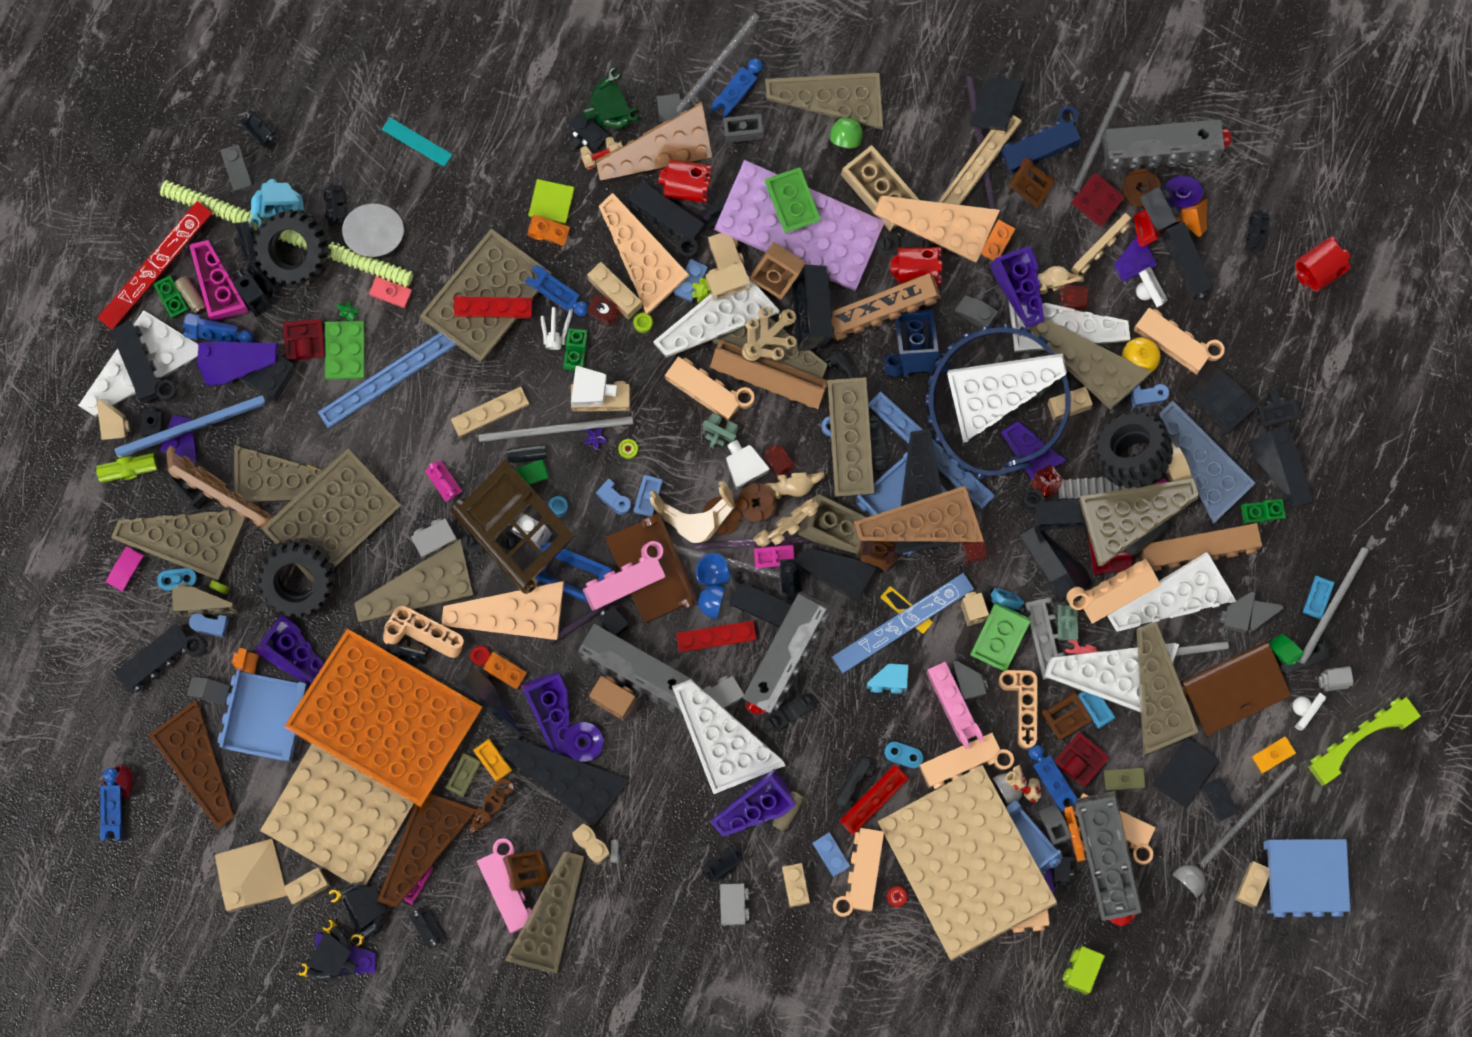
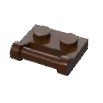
[1008,157,1055,207]
[1040,691,1093,741]
[503,850,549,891]

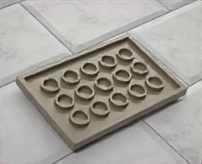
[420,229,552,363]
[261,448,401,583]

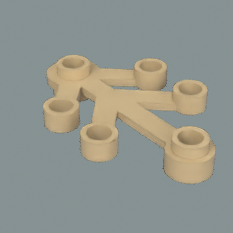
[742,306,796,361]
[753,499,819,548]

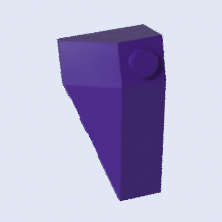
[990,246,1044,328]
[197,342,278,386]
[254,615,324,685]
[521,672,570,756]
[710,769,796,837]

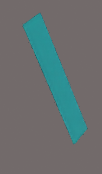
[382,118,452,167]

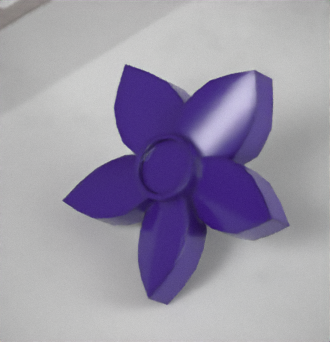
[584,428,607,451]

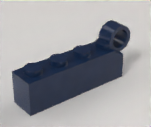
[1001,106,1081,175]

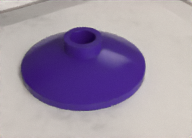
[1166,176,1203,209]
[564,722,603,762]

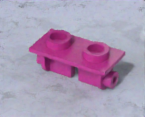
[425,460,462,502]

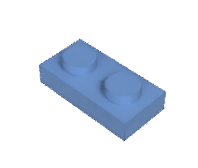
[674,259,708,302]
[633,475,663,517]
[812,833,850,877]

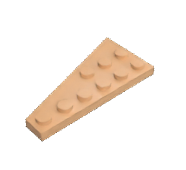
[599,193,690,314]
[873,196,1000,262]
[441,581,564,640]

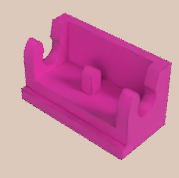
[754,544,794,568]

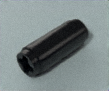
[507,444,547,463]

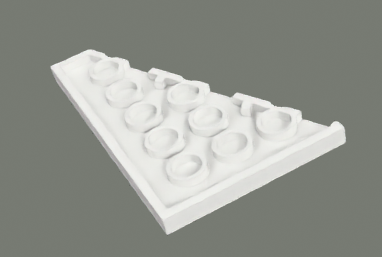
[78,310,198,417]
[947,354,1067,442]
[1044,643,1179,712]
[672,679,785,794]

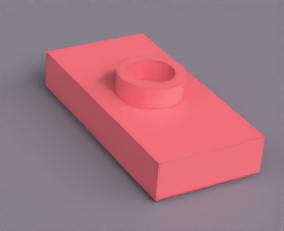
[369,276,412,308]

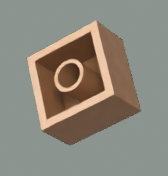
[749,242,805,299]
[589,676,636,721]

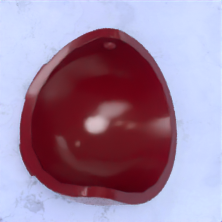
[103,764,133,797]

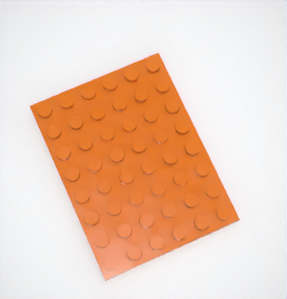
[285,629,482,807]

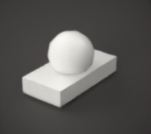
[1136,267,1168,307]
[1293,693,1326,731]

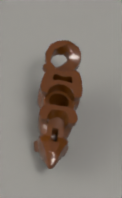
[469,779,514,833]

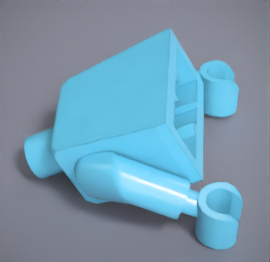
[249,179,305,228]

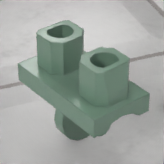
[702,413,738,448]
[1057,605,1078,640]

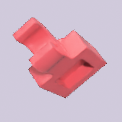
[1065,640,1099,655]

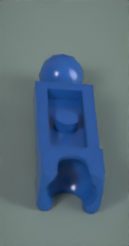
[711,58,763,118]
[524,265,589,316]
[183,314,254,343]
[1028,744,1077,813]
[100,768,123,841]

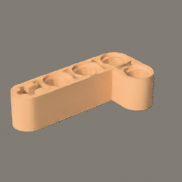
[383,606,463,658]
[998,670,1037,750]

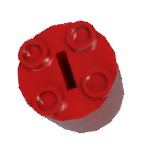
[658,159,712,203]
[1295,236,1351,292]
[890,247,942,286]

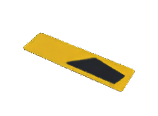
[881,586,933,634]

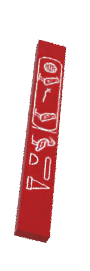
[97,201,213,329]

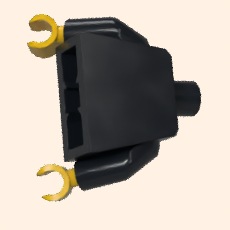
[329,883,387,946]
[298,920,358,981]

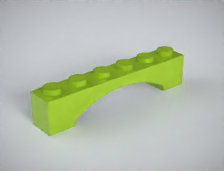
[1308,697,1421,786]

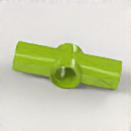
[96,453,158,483]

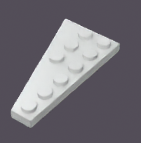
[654,275,779,357]
[1008,300,1130,353]
[1107,552,1236,632]

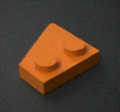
[1064,806,1086,862]

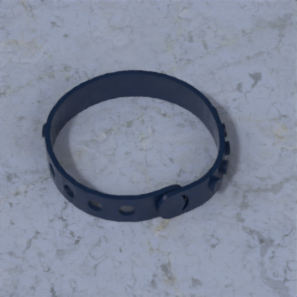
[926,324,1071,479]

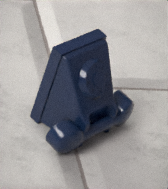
[884,310,952,377]

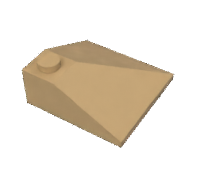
[215,839,287,912]

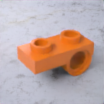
[527,214,570,246]
[980,220,1016,261]
[232,648,259,674]
[483,652,527,689]

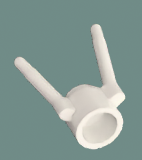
[540,307,573,350]

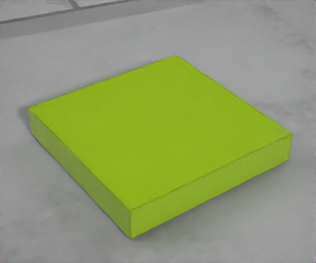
[528,179,575,225]

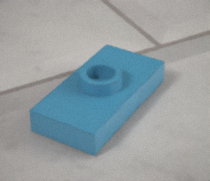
[1302,576,1335,620]
[1077,691,1115,729]

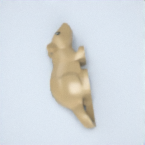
[1038,266,1084,295]
[764,472,825,499]

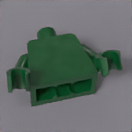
[582,68,641,129]

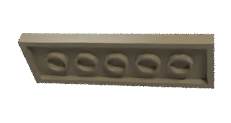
[828,377,874,497]

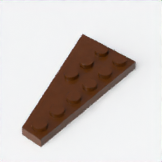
[149,699,234,830]
[378,793,476,908]

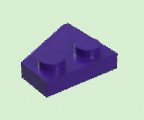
[1114,236,1157,283]
[160,414,198,463]

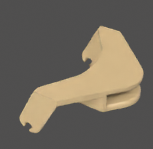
[650,481,734,543]

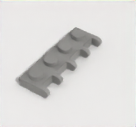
[1025,598,1066,680]

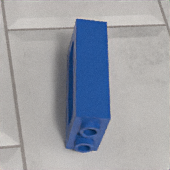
[535,542,612,604]

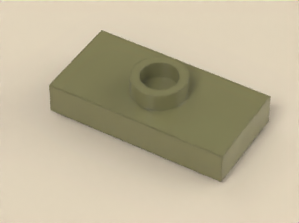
[446,753,482,798]
[1103,768,1145,791]

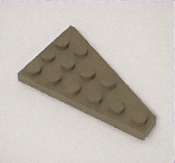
[1079,478,1199,566]
[111,510,247,581]

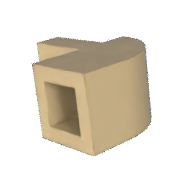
[1166,442,1192,482]

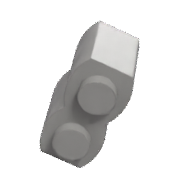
[1318,666,1353,692]

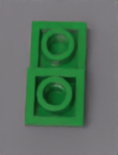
[153,275,188,318]
[563,328,588,370]
[516,459,550,485]
[1241,499,1286,524]
[1268,633,1304,665]

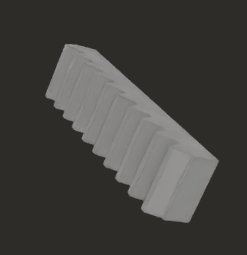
[1058,477,1136,500]

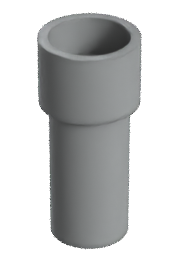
[610,840,620,863]

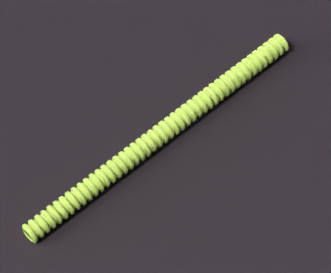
[160,180,413,288]

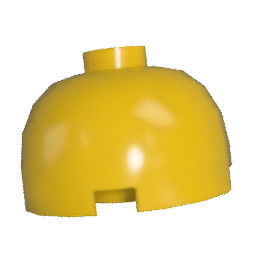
[1121,337,1161,373]

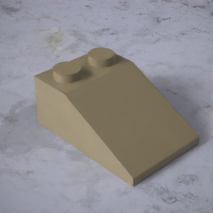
[798,494,867,554]
[172,584,238,617]

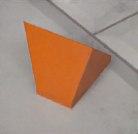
[1178,198,1207,237]

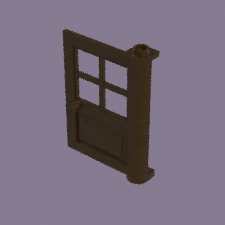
[450,459,575,595]

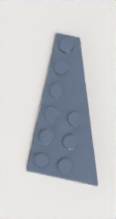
[1158,401,1255,524]

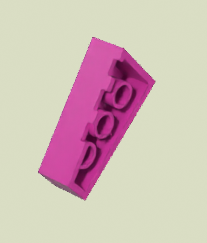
[189,240,249,322]

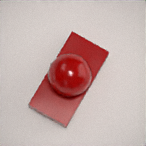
[1133,209,1160,247]

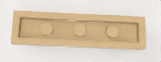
[1071,213,1131,275]
[451,387,529,438]

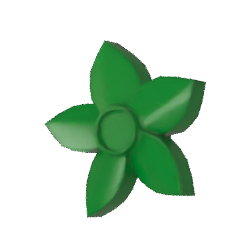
[337,301,359,321]

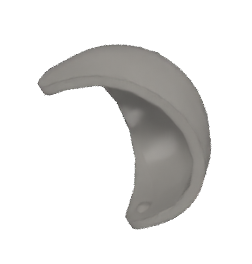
[992,773,1023,806]
[1172,865,1206,899]

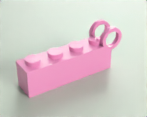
[583,541,666,611]
[927,662,984,749]
[477,839,531,934]

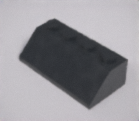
[792,264,834,351]

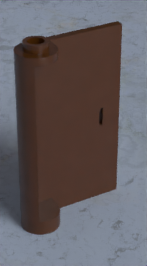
[605,513,698,623]
[1181,641,1291,736]

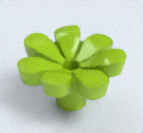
[692,278,711,303]

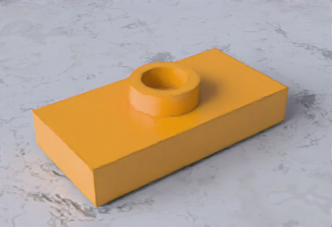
[1251,736,1296,774]
[473,739,512,783]

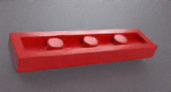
[454,296,532,318]
[676,621,756,653]
[839,765,908,835]

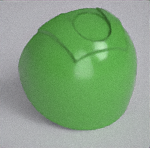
[830,117,863,148]

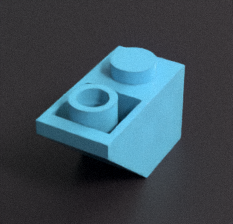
[867,664,908,694]

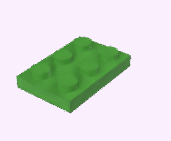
[764,167,821,234]
[325,321,365,380]
[970,602,1031,671]

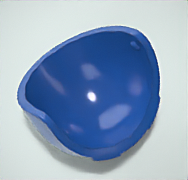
[696,553,730,586]
[698,585,725,620]

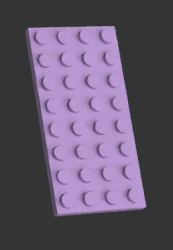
[714,160,884,291]

